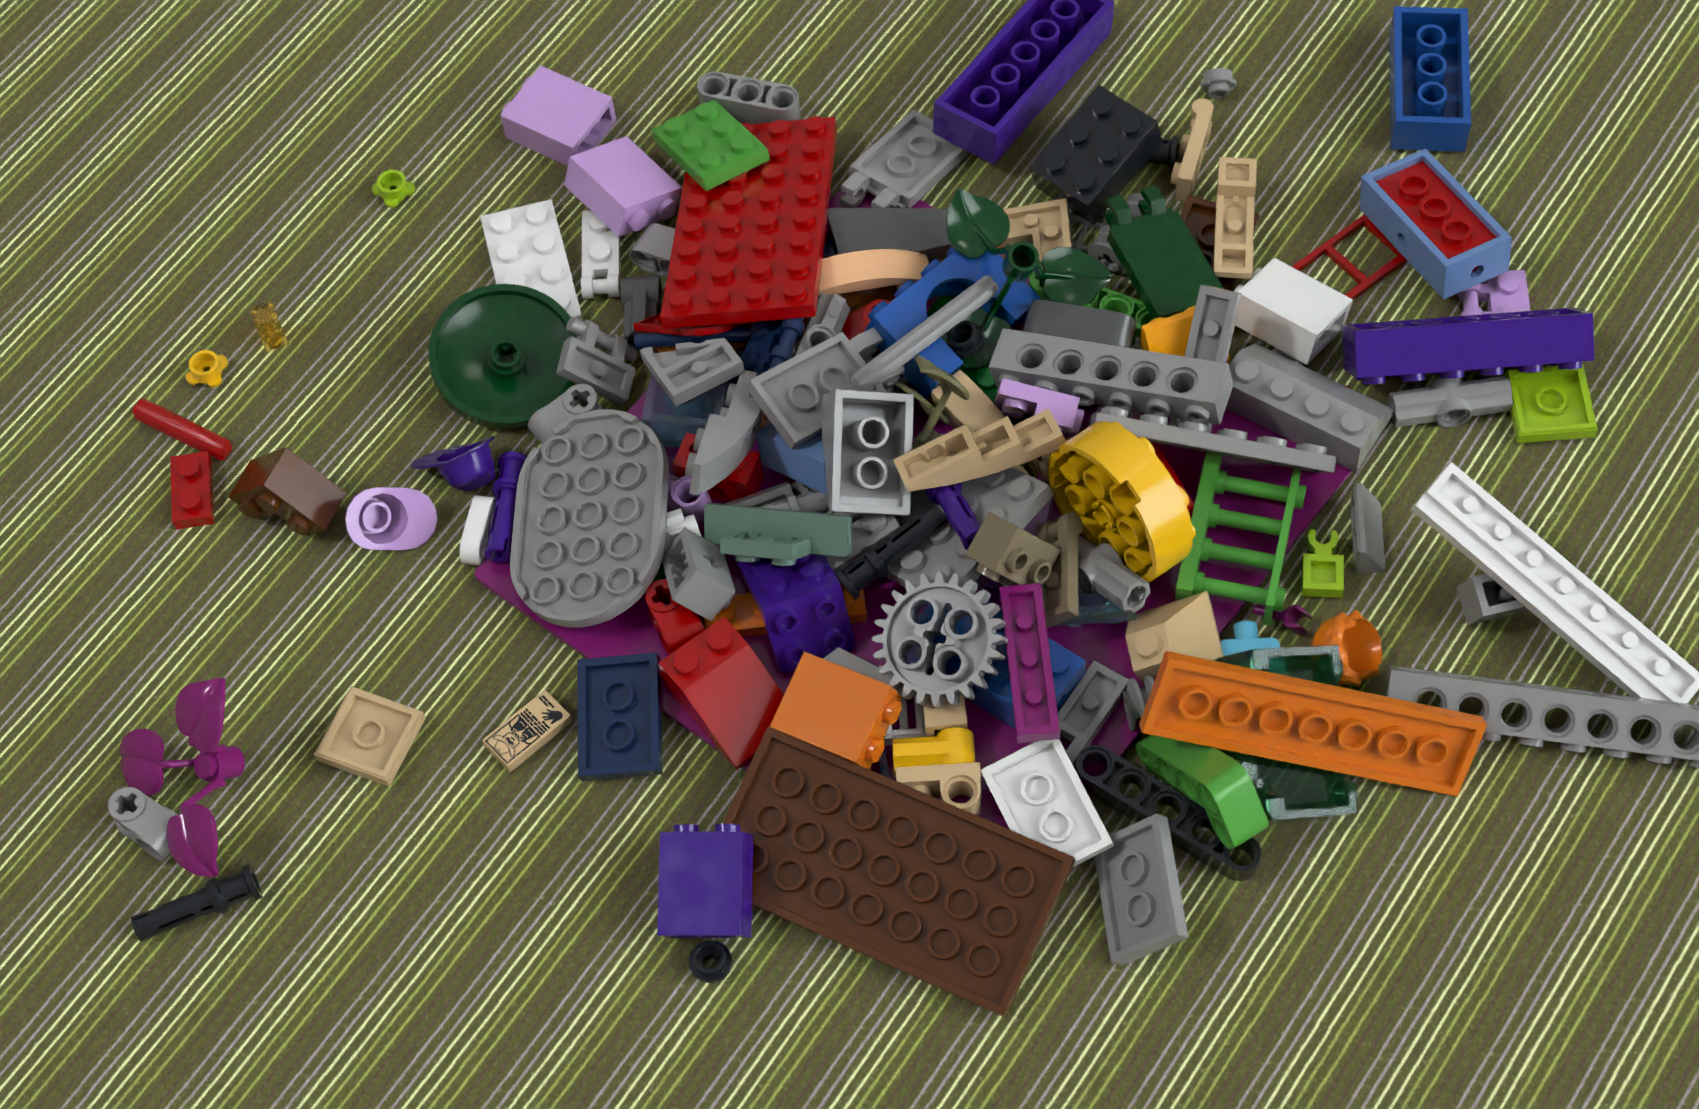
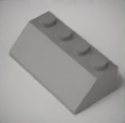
[1226,343,1394,472]

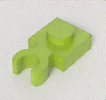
[1302,529,1344,598]

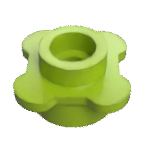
[372,170,416,208]

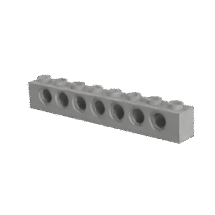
[1385,665,1699,768]

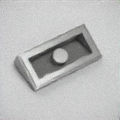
[1350,483,1385,573]

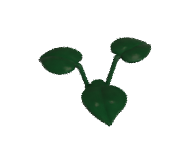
[946,188,1112,369]

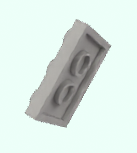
[1094,813,1188,966]

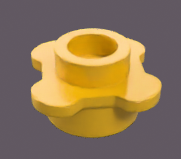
[186,350,228,388]

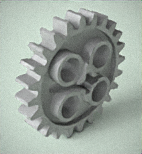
[872,571,1008,708]

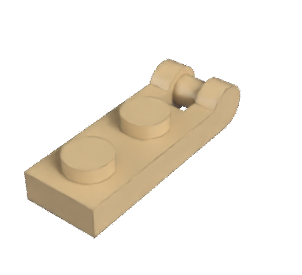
[1171,98,1214,202]

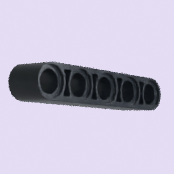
[1075,745,1262,881]

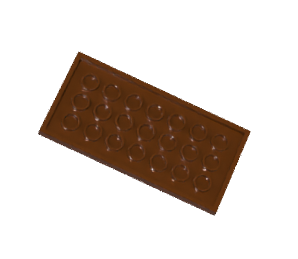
[722,727,1076,1018]

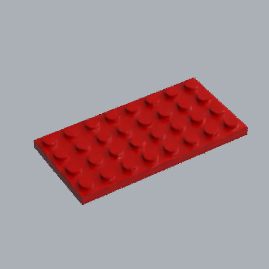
[660,116,837,329]

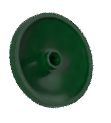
[428,284,577,429]

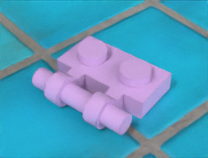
[1458,270,1531,316]

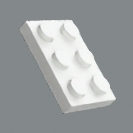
[980,739,1114,867]

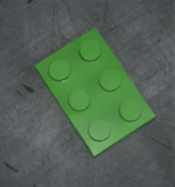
[652,100,770,191]

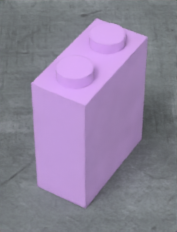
[500,65,616,166]
[564,136,682,237]

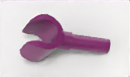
[1253,604,1313,636]

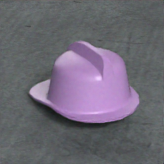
[345,487,437,550]

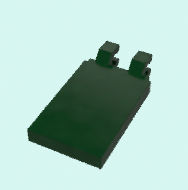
[1104,185,1224,319]

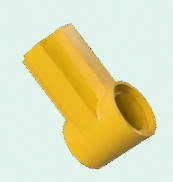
[892,727,975,777]

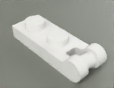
[581,210,621,299]

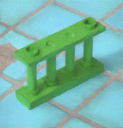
[1175,452,1307,626]

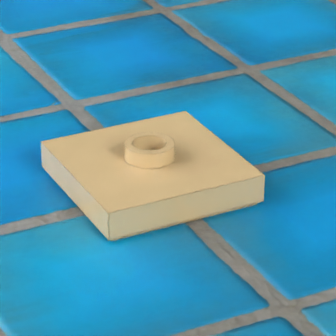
[314,686,426,787]

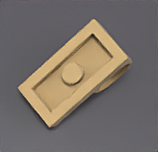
[895,762,981,816]

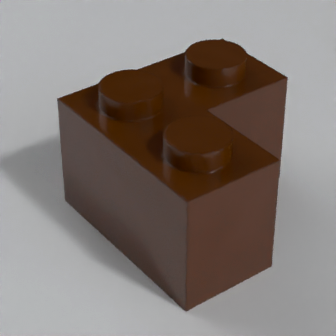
[228,447,347,536]

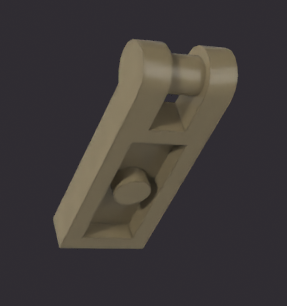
[1036,512,1083,628]

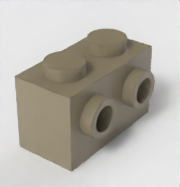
[965,511,1061,586]

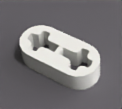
[460,495,496,566]

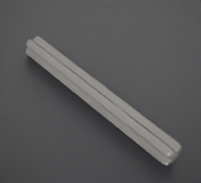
[850,276,999,391]

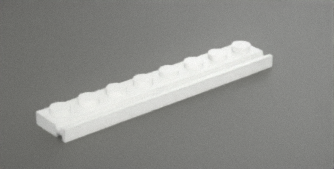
[1411,462,1699,704]

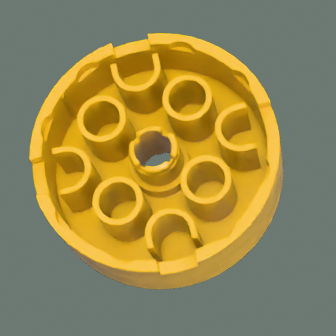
[1048,421,1196,582]

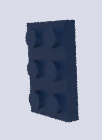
[578,652,663,781]

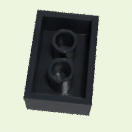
[1030,84,1162,225]

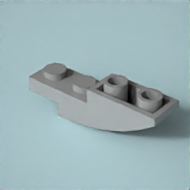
[685,370,763,496]

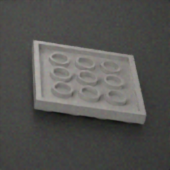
[886,433,1054,611]

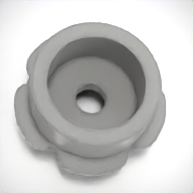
[1200,68,1237,99]

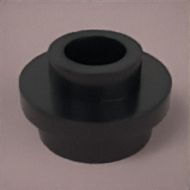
[947,320,985,358]
[689,941,732,983]

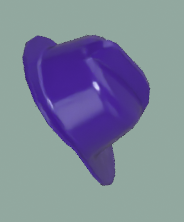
[411,436,496,491]

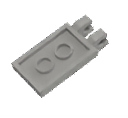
[840,109,970,208]
[746,327,906,450]

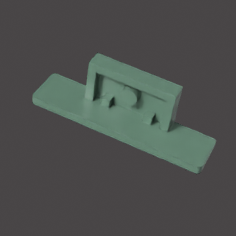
[704,503,852,566]

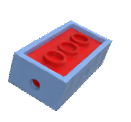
[1360,148,1512,300]

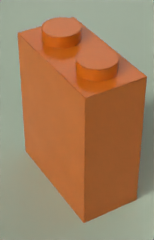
[770,652,902,770]

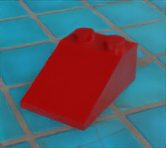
[658,617,784,770]

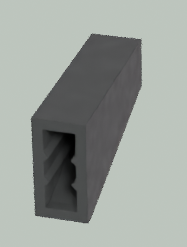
[827,208,952,264]

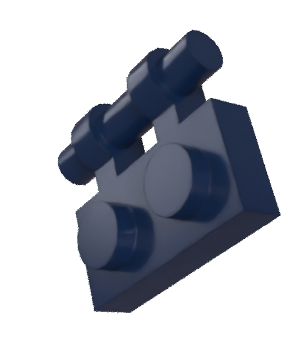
[733,318,805,384]

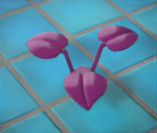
[120,678,245,877]

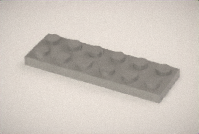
[1088,406,1337,474]

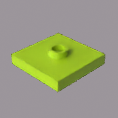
[1504,364,1598,443]

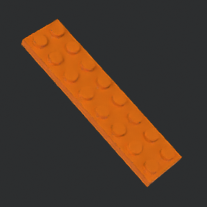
[1139,651,1487,797]

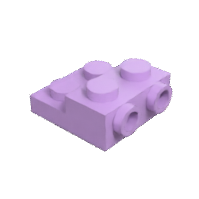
[994,378,1084,439]

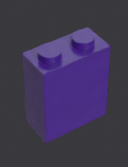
[657,824,753,938]

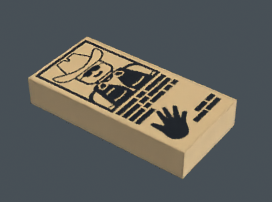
[482,690,573,772]

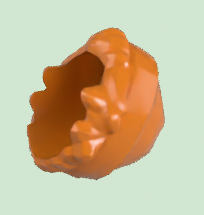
[1309,610,1382,687]

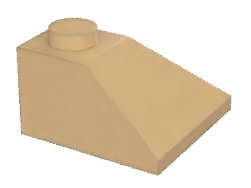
[1125,591,1226,683]

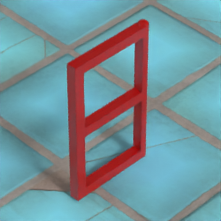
[1291,214,1407,300]

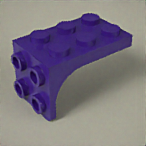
[732,554,856,673]

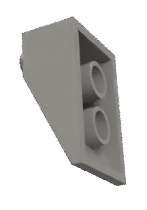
[822,389,914,516]

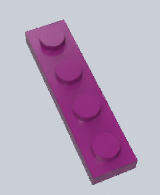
[999,583,1060,743]

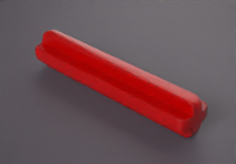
[132,399,233,461]

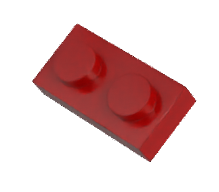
[170,451,214,530]

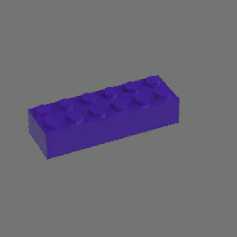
[933,0,1115,165]
[1342,307,1595,384]

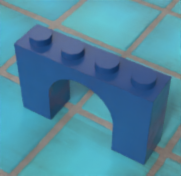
[864,247,1041,400]

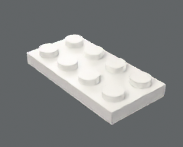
[480,199,583,321]

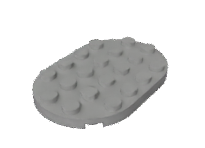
[510,409,669,628]

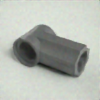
[621,276,662,347]

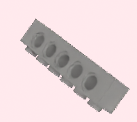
[988,328,1233,425]

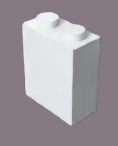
[1234,258,1353,364]

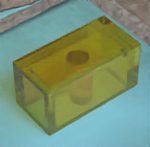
[249,300,288,352]

